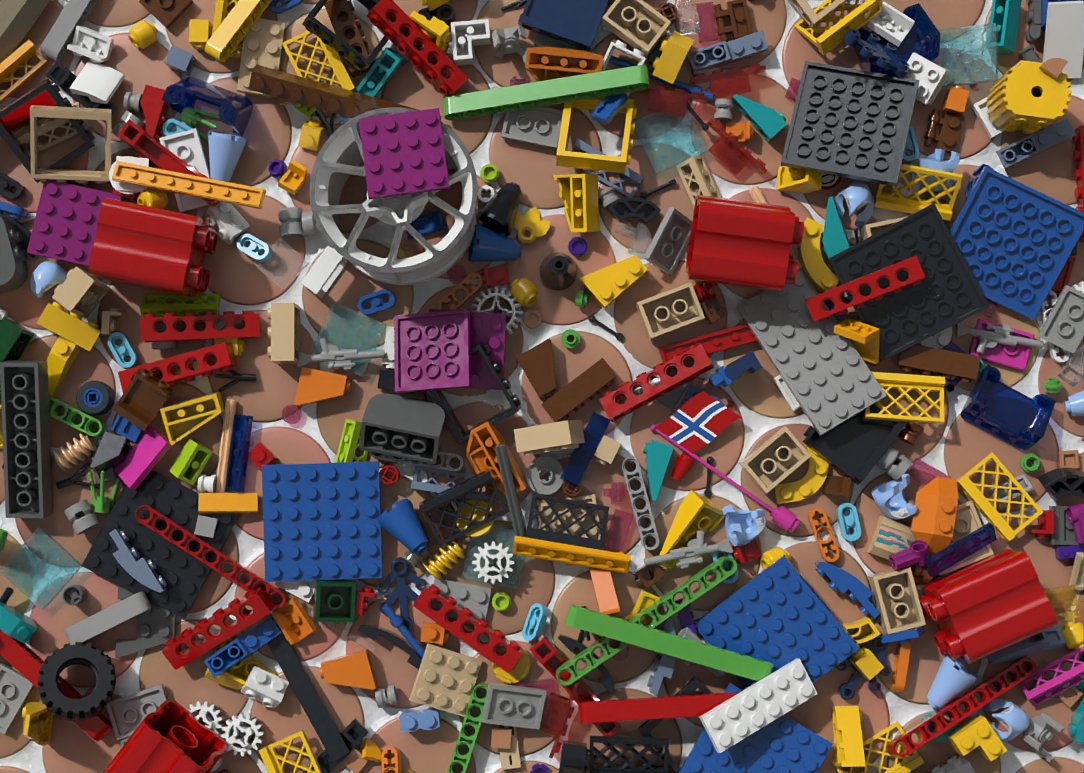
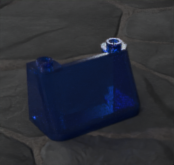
[854,3,941,76]
[162,77,253,137]
[960,364,1056,450]

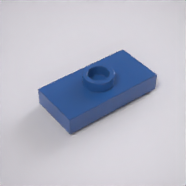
[591,93,628,125]
[406,210,445,240]
[880,626,925,644]

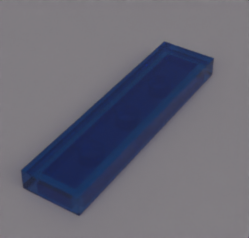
[560,412,610,487]
[225,414,253,493]
[924,522,997,577]

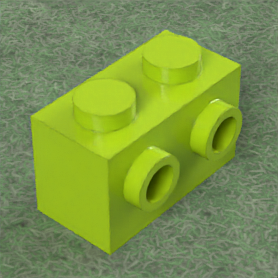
[169,438,213,486]

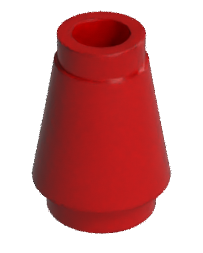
[671,452,695,482]

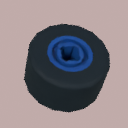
[76,380,115,416]

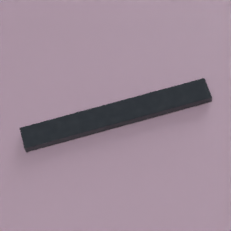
[257,617,351,762]

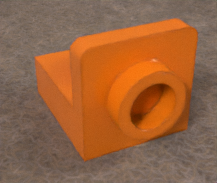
[725,121,753,143]
[421,622,449,645]

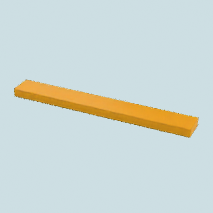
[112,161,266,210]

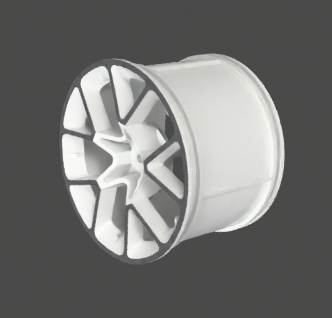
[310,107,478,285]

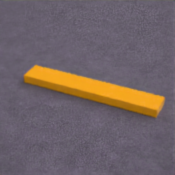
[512,536,631,573]

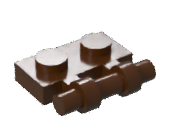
[713,0,753,42]
[924,108,965,153]

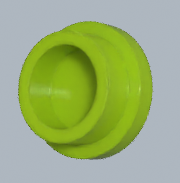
[480,164,499,183]
[492,592,511,612]

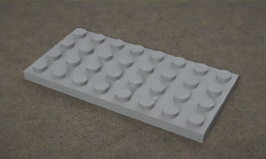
[736,269,887,436]

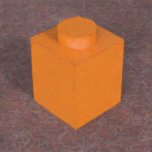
[941,85,969,115]

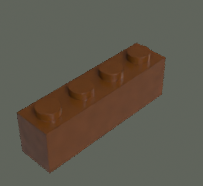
[897,345,981,384]
[541,358,616,422]

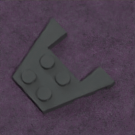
[115,585,176,658]

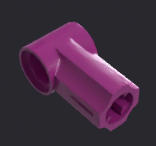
[1066,503,1084,544]
[889,540,929,571]

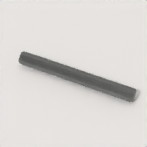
[495,444,526,537]

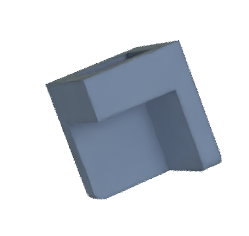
[164,46,197,76]

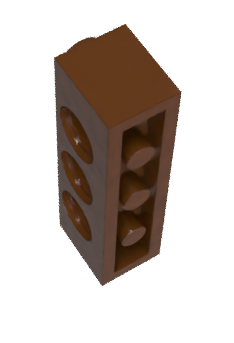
[324,0,375,77]

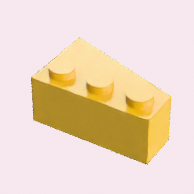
[553,174,599,232]
[579,255,648,309]
[37,301,101,351]
[160,392,225,446]
[832,706,866,767]

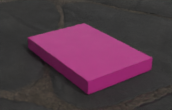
[968,319,1035,372]
[114,426,171,491]

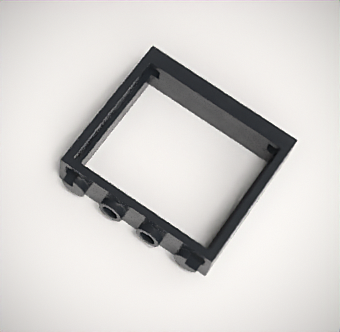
[302,0,391,73]
[0,78,96,183]
[428,341,521,444]
[638,676,711,773]

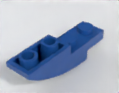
[814,561,880,619]
[204,617,282,678]

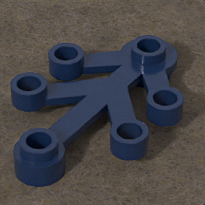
[843,29,911,77]
[377,557,427,631]
[835,633,891,700]

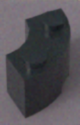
[607,197,661,224]
[1038,468,1084,499]
[559,740,590,773]

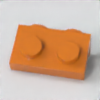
[271,597,317,645]

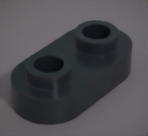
[0,172,24,200]

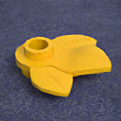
[513,207,551,244]

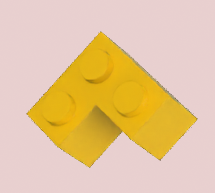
[652,30,695,84]
[946,714,1007,762]

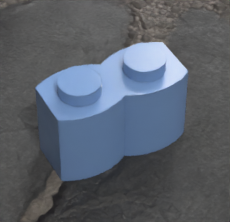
[399,707,441,732]

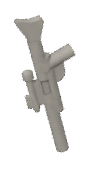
[955,322,1044,355]
[297,337,385,370]
[644,531,733,569]

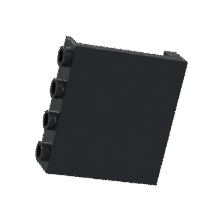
[803,404,908,485]

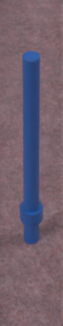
[609,56,715,102]
[382,603,425,659]

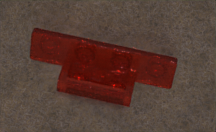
[689,63,766,99]
[635,86,708,118]
[707,119,768,176]
[538,681,581,759]

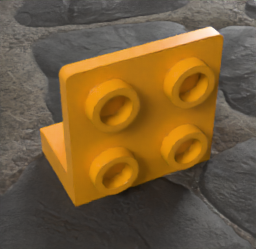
[834,318,880,364]

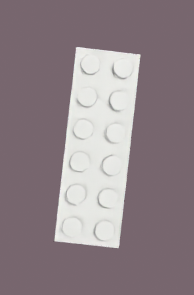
[699,658,818,753]

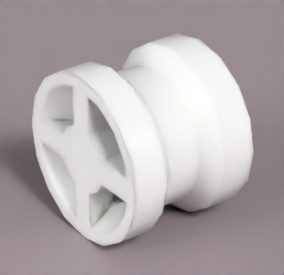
[197,474,217,493]

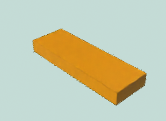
[198,493,258,514]

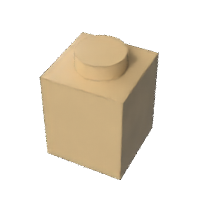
[593,435,622,466]

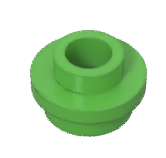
[575,290,590,309]
[561,329,580,349]
[1043,378,1063,393]
[1020,454,1040,473]

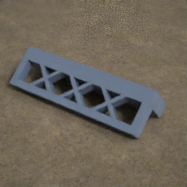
[572,139,644,197]
[411,466,489,500]

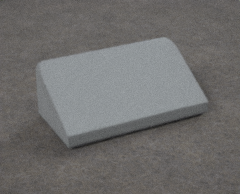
[989,474,1034,510]

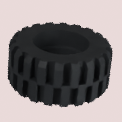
[38,642,116,721]

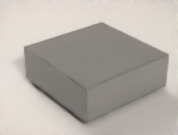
[194,515,218,538]

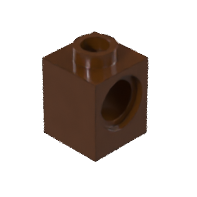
[634,564,665,588]

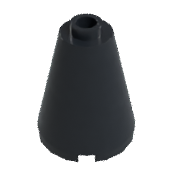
[476,182,522,237]
[539,252,577,291]

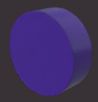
[568,237,587,257]

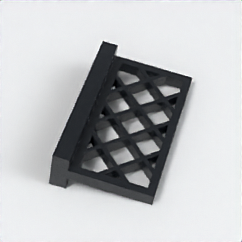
[419,469,510,546]
[525,493,609,550]
[589,736,669,773]

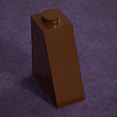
[516,338,556,399]

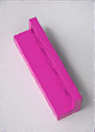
[1019,646,1084,707]

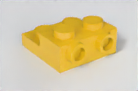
[409,11,451,53]

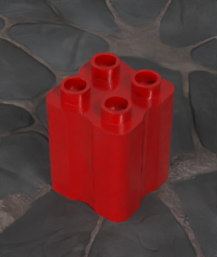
[686,195,804,292]
[88,198,218,298]
[919,549,1058,664]
[103,699,228,773]

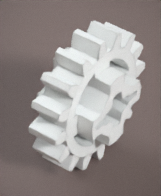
[472,541,514,584]
[186,700,224,735]
[220,713,264,756]

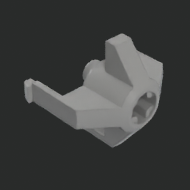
[492,24,527,63]
[1023,713,1065,762]

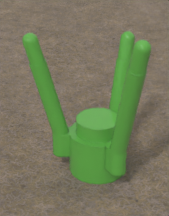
[181,107,227,142]
[88,471,120,513]

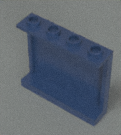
[518,0,609,52]

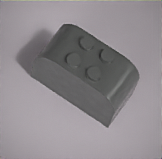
[0,215,28,294]
[360,393,445,465]

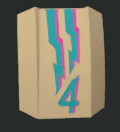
[867,516,916,560]

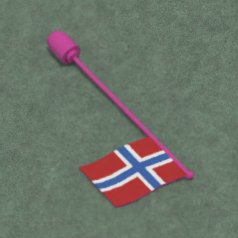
[650,391,800,533]

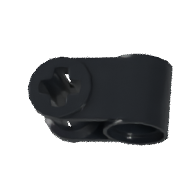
[418,4,456,26]

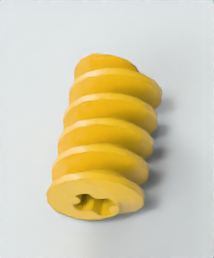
[423,540,465,580]

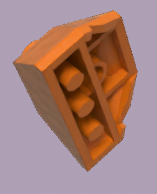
[525,47,603,82]
[465,421,527,496]
[910,476,958,556]

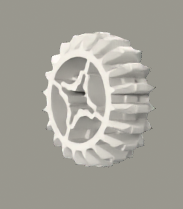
[472,287,522,335]

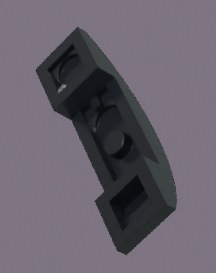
[45,61,118,122]
[358,625,422,669]
[557,634,615,694]
[303,718,369,773]

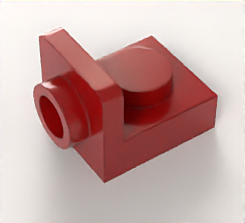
[480,264,510,288]
[247,442,277,472]
[1029,510,1054,537]
[732,538,762,565]
[355,588,377,616]

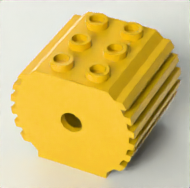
[986,60,1072,134]

